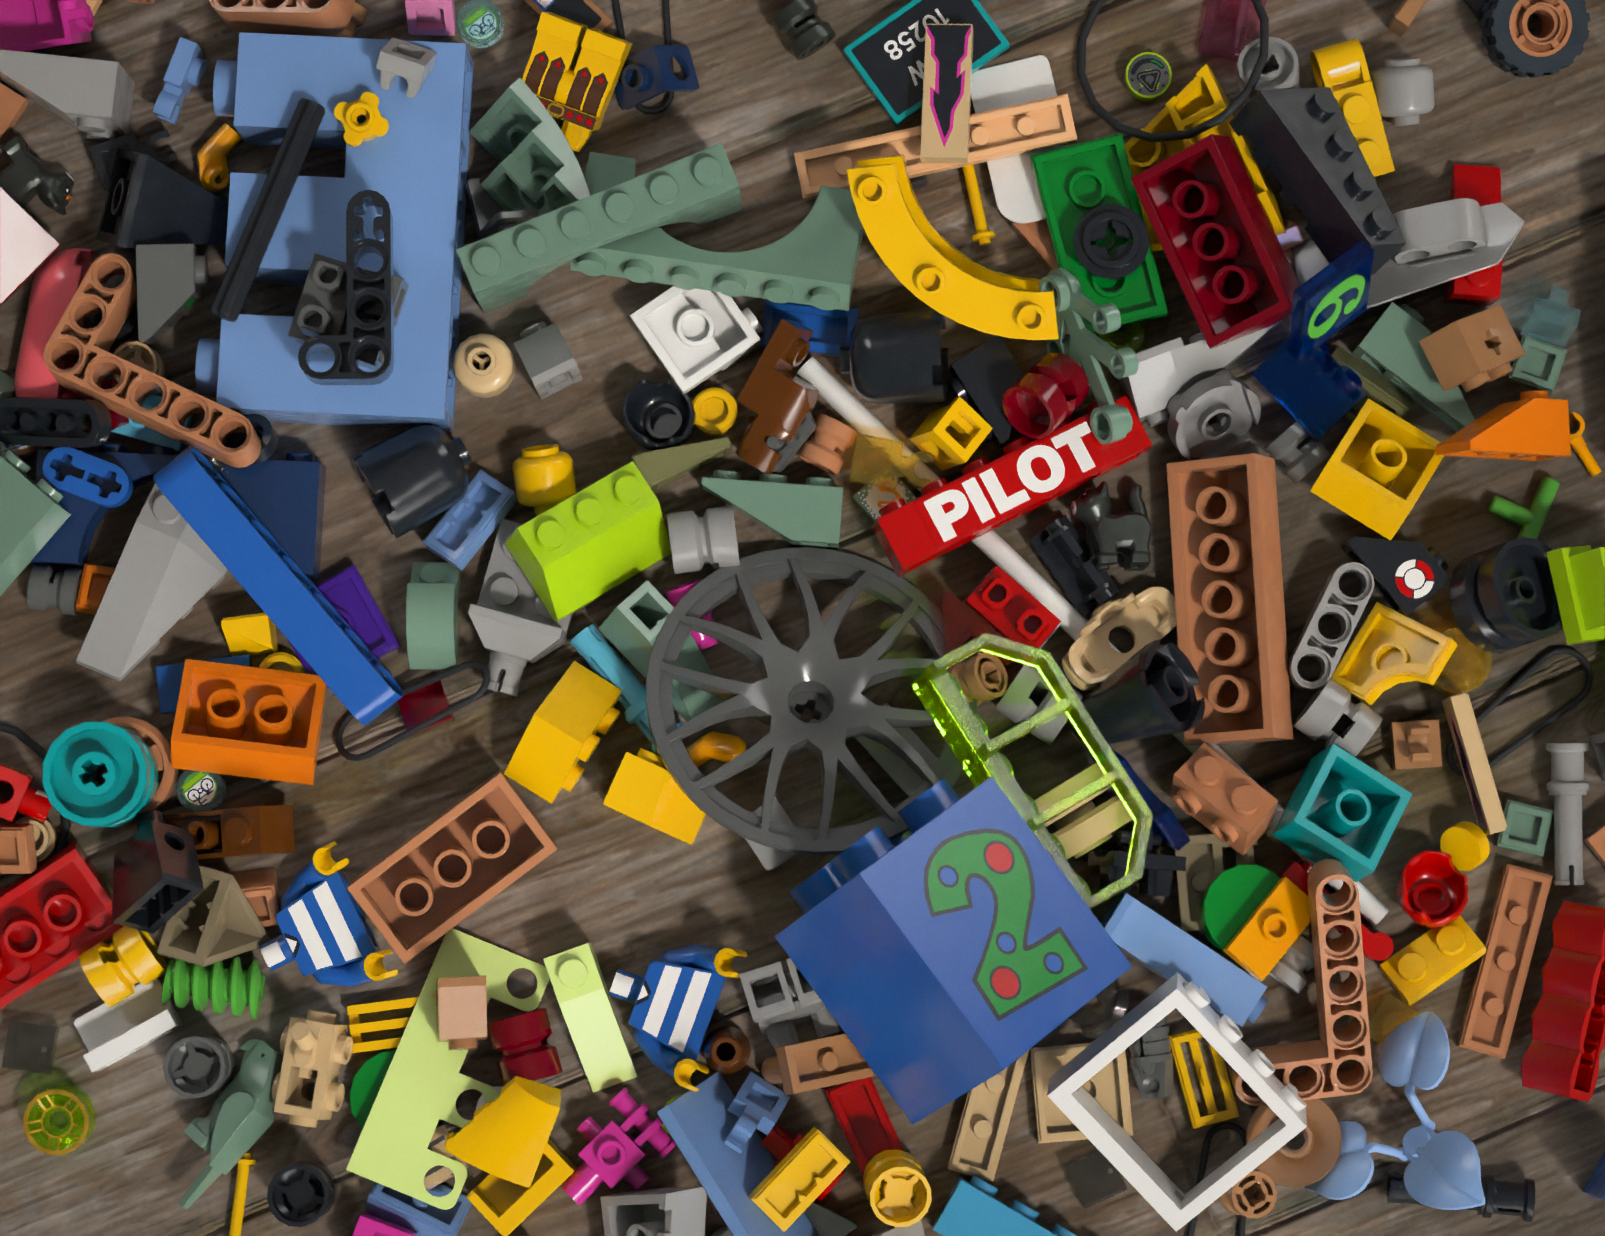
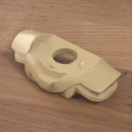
[1062,587,1176,691]

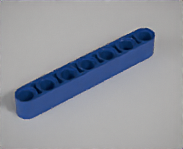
[153,446,404,726]

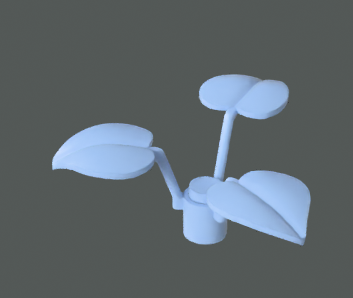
[1304,1011,1485,1210]

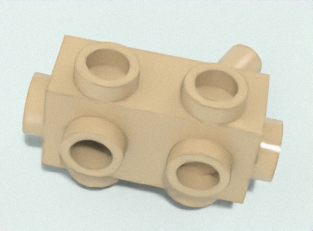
[272,1009,353,1127]

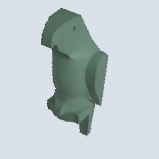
[178,1039,283,1209]

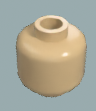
[452,333,516,398]

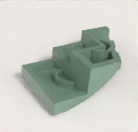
[469,77,590,215]

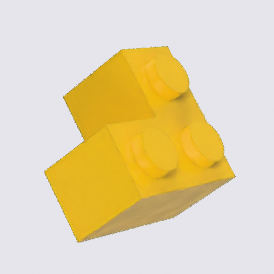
[504,661,622,804]
[603,748,707,846]

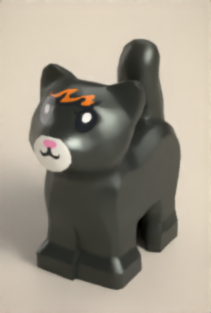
[0,136,75,215]
[1071,481,1152,572]

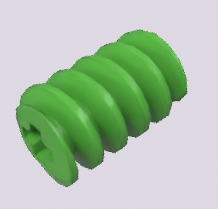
[162,956,266,1020]

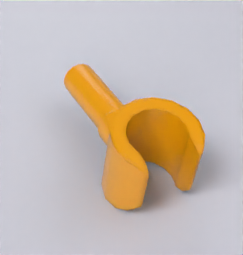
[1569,412,1602,477]

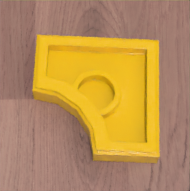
[1331,602,1458,706]

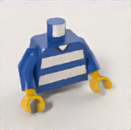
[260,841,398,987]
[609,944,747,1092]

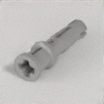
[1546,743,1589,885]

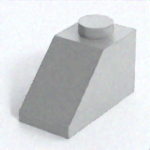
[514,322,583,400]

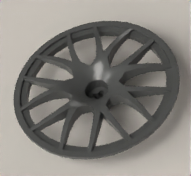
[646,547,977,855]

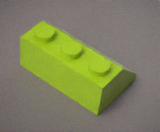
[505,461,672,623]

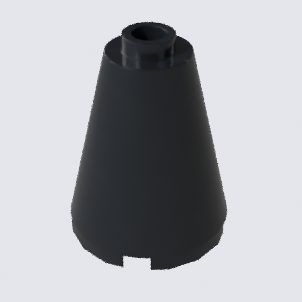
[1070,640,1205,747]

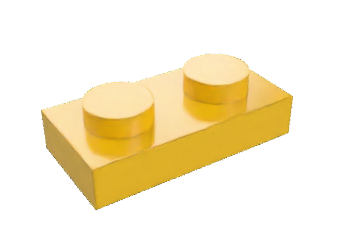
[1380,916,1487,1007]

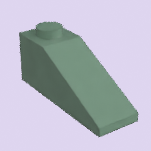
[1352,302,1475,432]

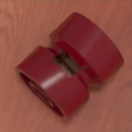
[1002,352,1090,439]
[487,1008,563,1087]

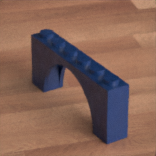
[31,444,326,579]

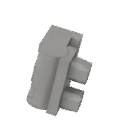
[739,958,843,1052]

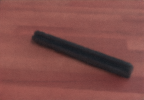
[211,98,325,322]

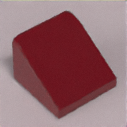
[398,680,455,736]

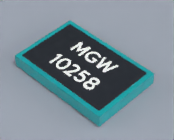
[843,0,1010,127]

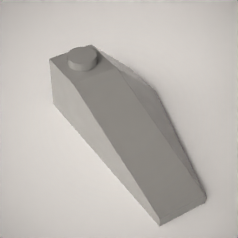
[1117,318,1286,427]
[76,483,229,681]

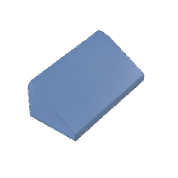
[365,1183,472,1236]

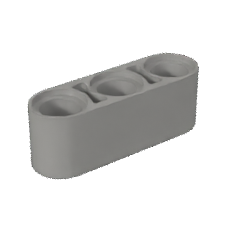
[1288,562,1375,692]

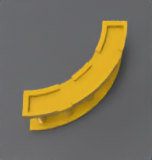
[847,154,1059,340]

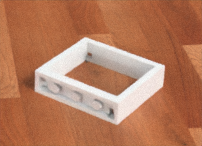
[1047,972,1307,1232]

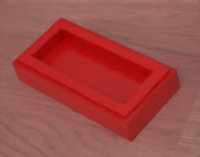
[825,1077,904,1175]

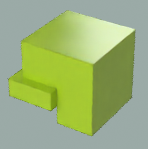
[1546,545,1605,645]

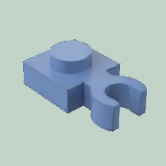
[153,37,207,125]

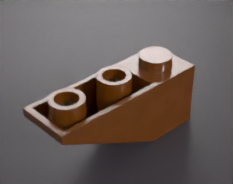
[165,805,295,860]

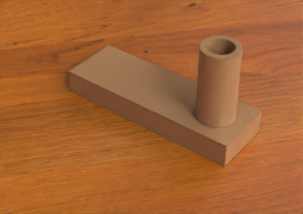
[761,1033,876,1095]

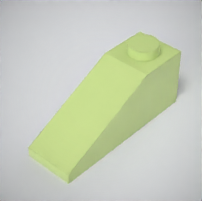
[543,943,638,1093]

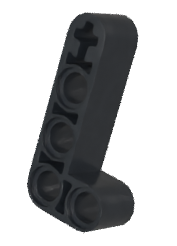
[298,190,394,385]

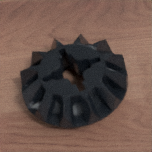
[1073,204,1149,281]

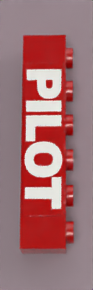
[872,395,1152,577]

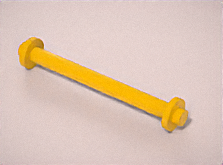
[962,165,995,246]
[229,1152,256,1236]

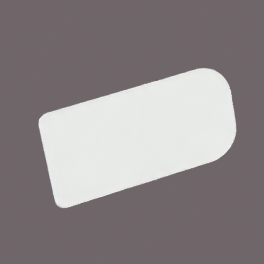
[971,55,1069,223]

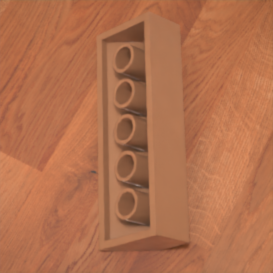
[1166,453,1293,745]

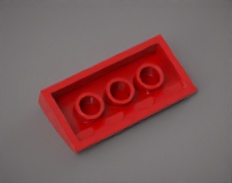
[0,840,124,1009]

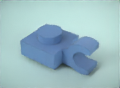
[724,1072,791,1153]

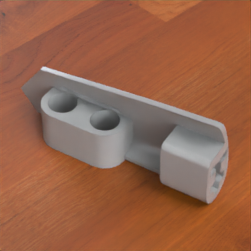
[1293,198,1525,325]

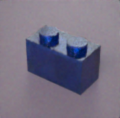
[1252,327,1368,441]

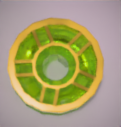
[23,1085,96,1155]

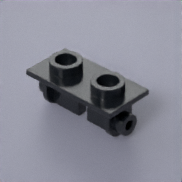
[1028,515,1120,617]

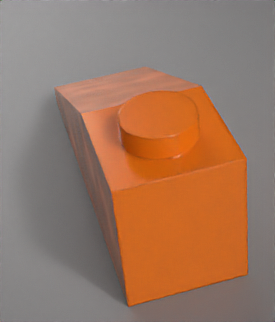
[1436,391,1571,462]

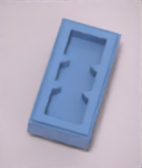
[423,470,517,571]

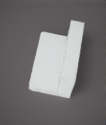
[74,978,184,1072]

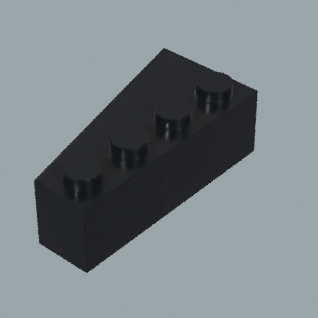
[1229,87,1406,277]

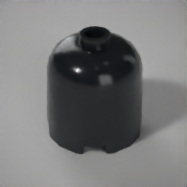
[840,310,949,404]
[351,424,472,539]

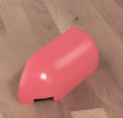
[14,248,96,398]

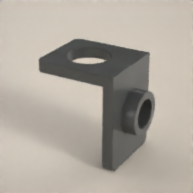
[466,177,540,240]

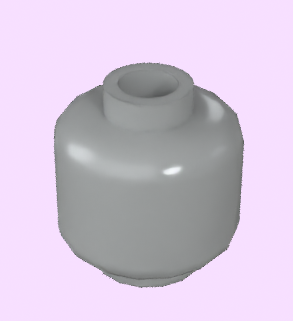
[1373,57,1435,126]

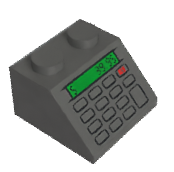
[136,244,209,346]

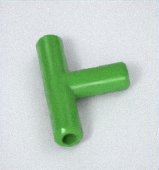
[1488,476,1560,539]

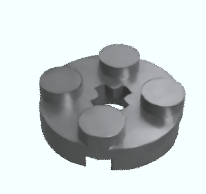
[1167,370,1261,461]

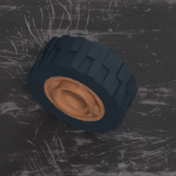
[1479,0,1590,78]

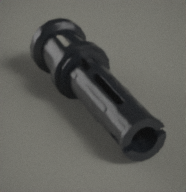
[1387,1172,1535,1222]

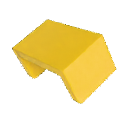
[466,1139,577,1236]

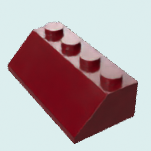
[1130,134,1309,349]

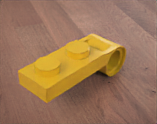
[1310,38,1395,177]

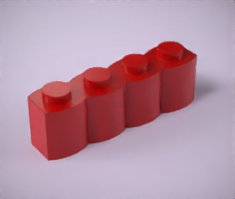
[1521,901,1605,1102]

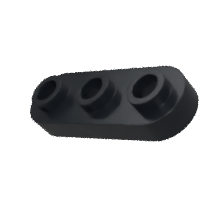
[0,397,112,448]

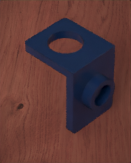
[615,45,699,110]

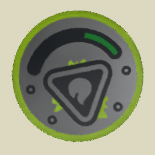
[1124,52,1172,101]

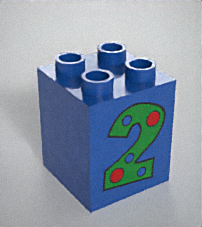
[775,776,1132,1125]

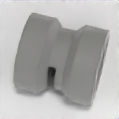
[1269,935,1314,994]

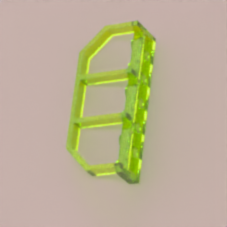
[911,633,1153,910]

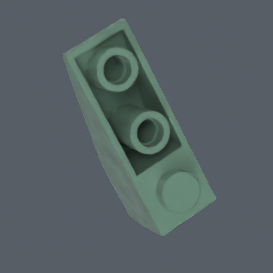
[701,470,843,548]
[598,580,727,722]

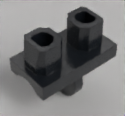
[1088,818,1186,896]

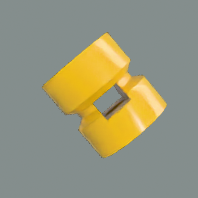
[78,926,168,1007]
[863,1149,932,1227]

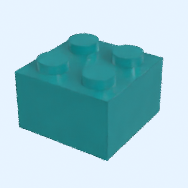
[1272,744,1412,882]

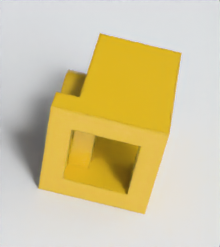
[909,396,993,471]

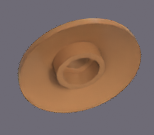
[1246,1099,1342,1187]

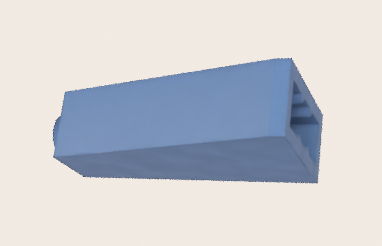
[1100,893,1268,1027]

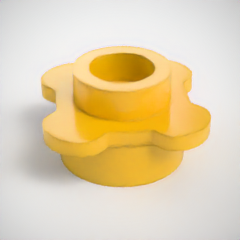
[334,92,389,147]

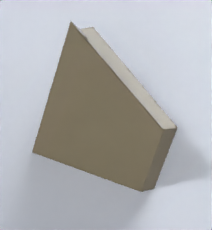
[157,865,271,967]

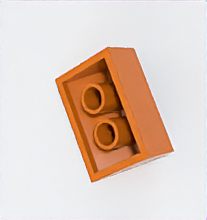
[171,659,327,785]

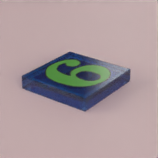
[1288,241,1375,361]

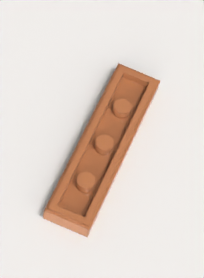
[1456,864,1553,1059]

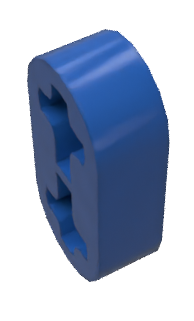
[42,447,133,508]

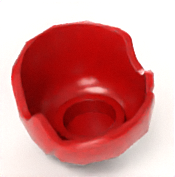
[1396,850,1468,928]

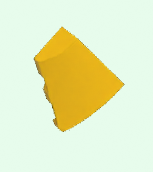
[444,1076,562,1188]

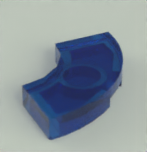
[1090,745,1191,851]

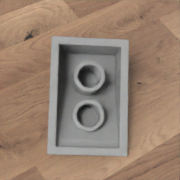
[0,49,135,142]

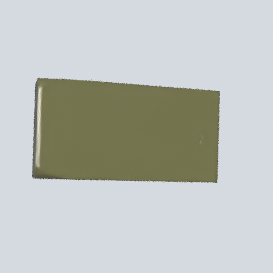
[632,437,732,492]

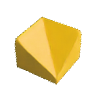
[221,613,279,656]

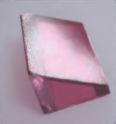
[1198,0,1266,62]

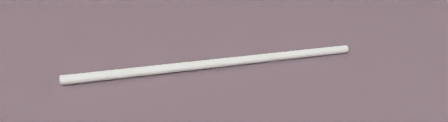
[797,356,1389,927]

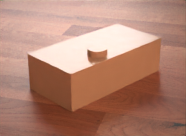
[347,769,558,964]

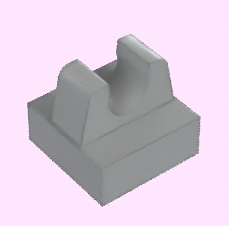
[376,37,437,98]

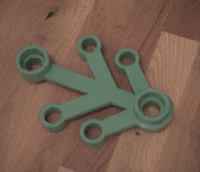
[1039,267,1139,445]

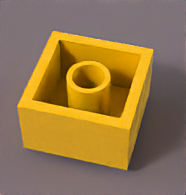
[1310,398,1444,541]

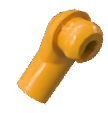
[197,123,242,192]
[686,731,747,768]

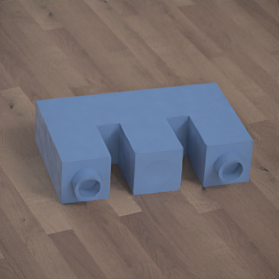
[195,32,474,431]

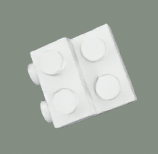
[630,286,763,394]

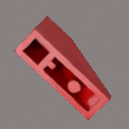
[1444,164,1503,306]

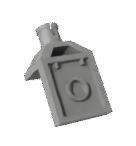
[468,519,574,697]

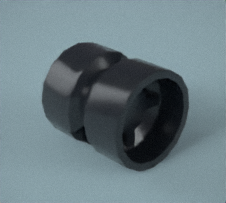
[267,1160,338,1227]

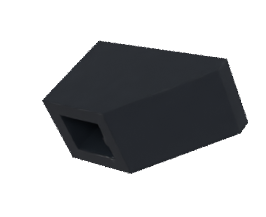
[947,336,1024,450]

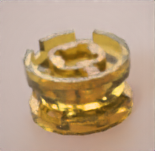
[1428,628,1492,696]

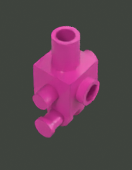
[560,1087,676,1205]

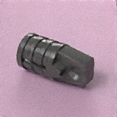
[1128,1016,1173,1099]

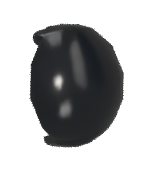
[621,379,696,451]

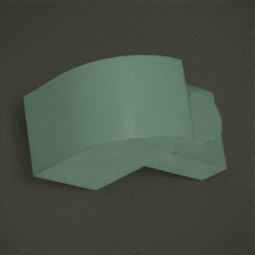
[406,562,461,669]

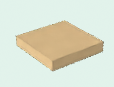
[1029,1042,1133,1143]

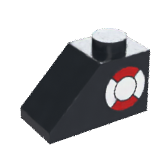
[1341,536,1451,616]

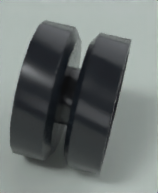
[1449,536,1563,654]

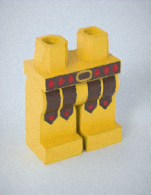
[522,12,632,152]

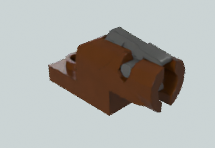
[735,319,819,474]

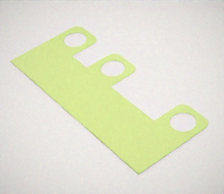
[346,928,549,1210]

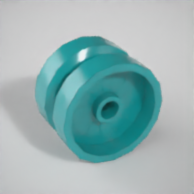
[42,722,158,827]

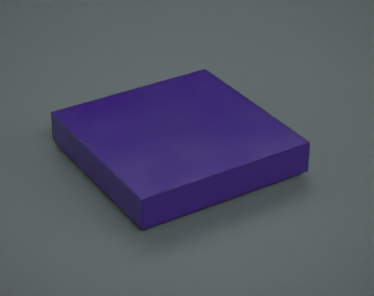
[288,564,401,689]

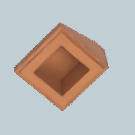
[232,868,281,928]

